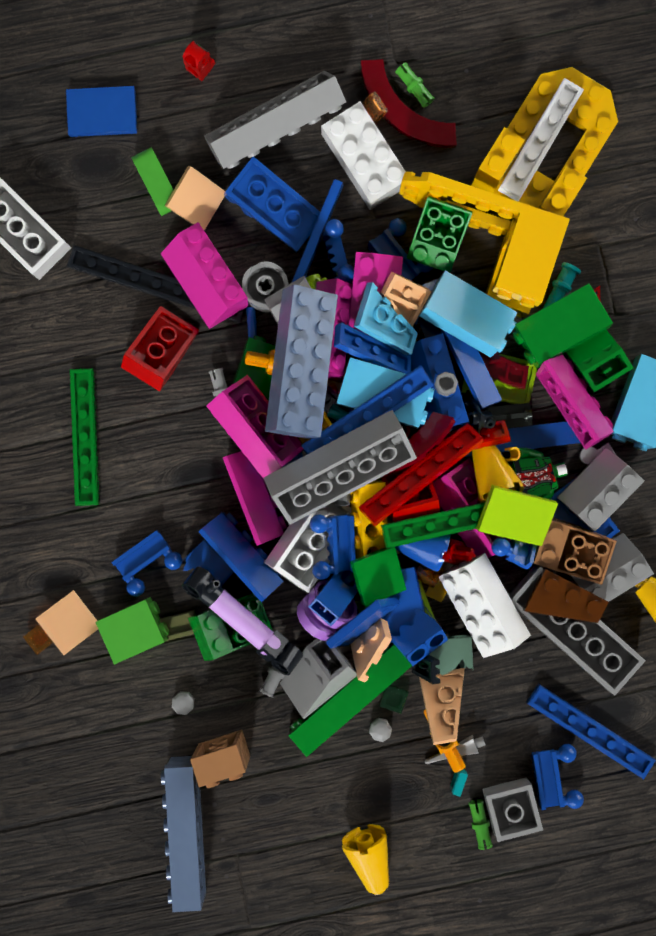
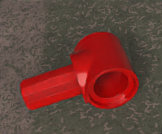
[442,539,476,565]

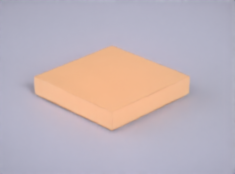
[165,166,225,230]
[35,590,98,656]

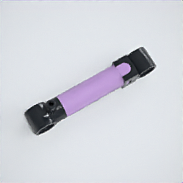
[182,566,303,676]

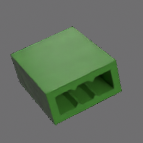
[95,597,169,665]

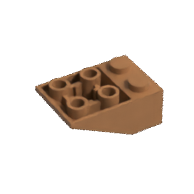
[534,517,617,585]

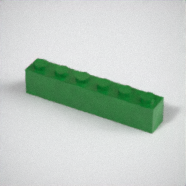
[288,643,412,757]

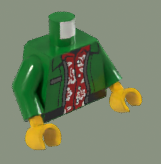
[504,447,568,499]

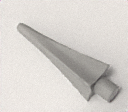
[425,735,486,764]

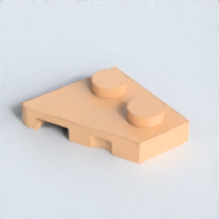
[380,271,432,327]
[351,618,392,682]

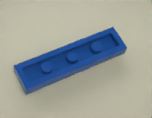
[334,322,411,374]

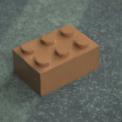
[190,730,250,788]

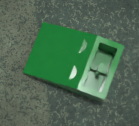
[406,196,473,273]
[563,330,634,394]
[188,593,273,661]

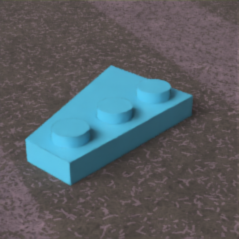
[354,282,418,355]

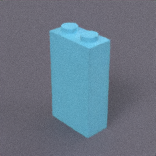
[419,270,517,358]
[611,354,656,451]
[336,357,435,429]

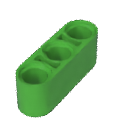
[131,147,174,216]

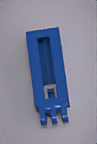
[308,571,358,627]

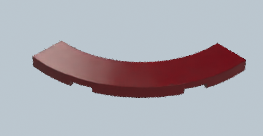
[360,59,457,148]
[479,351,529,390]
[380,412,455,478]

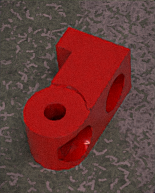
[183,41,216,81]

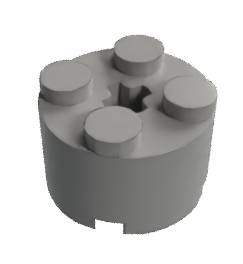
[242,261,289,312]

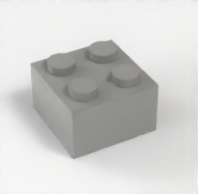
[482,777,543,842]

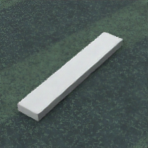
[498,78,584,201]

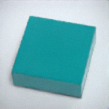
[450,769,468,797]

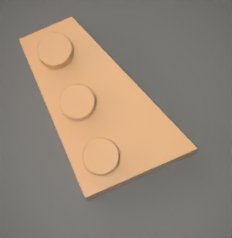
[419,668,465,745]

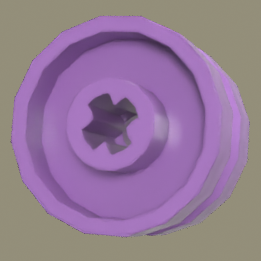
[297,580,357,641]

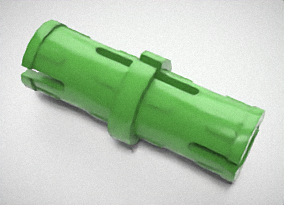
[395,62,435,108]
[468,799,493,850]

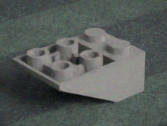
[280,638,357,719]

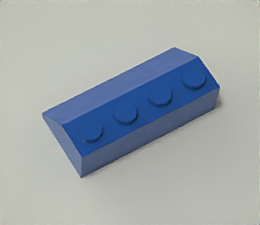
[410,333,469,431]
[198,512,284,602]

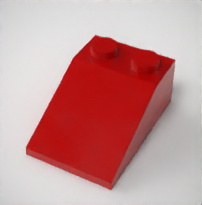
[121,306,199,391]
[380,467,440,522]

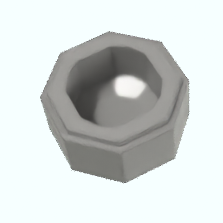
[434,372,458,396]
[172,691,195,715]
[369,717,392,742]

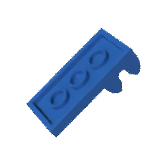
[224,157,320,252]

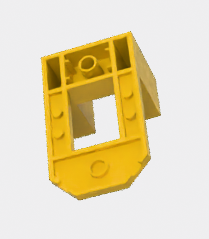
[471,67,618,219]
[399,172,570,319]

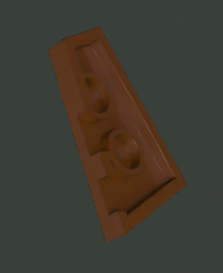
[523,569,609,623]

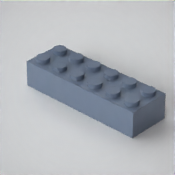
[265,284,338,439]
[161,756,206,912]

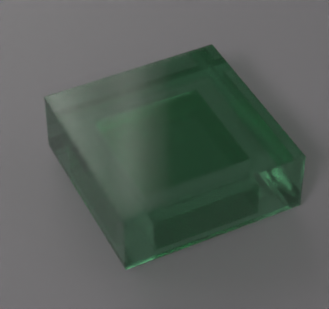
[379,685,409,714]

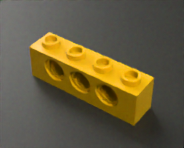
[350,480,387,559]

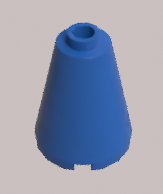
[395,534,451,572]

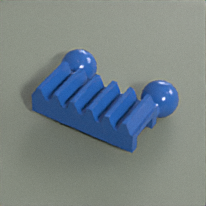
[368,218,433,280]
[323,219,354,284]
[310,514,356,580]
[111,530,183,597]
[491,538,537,569]
[531,744,584,810]

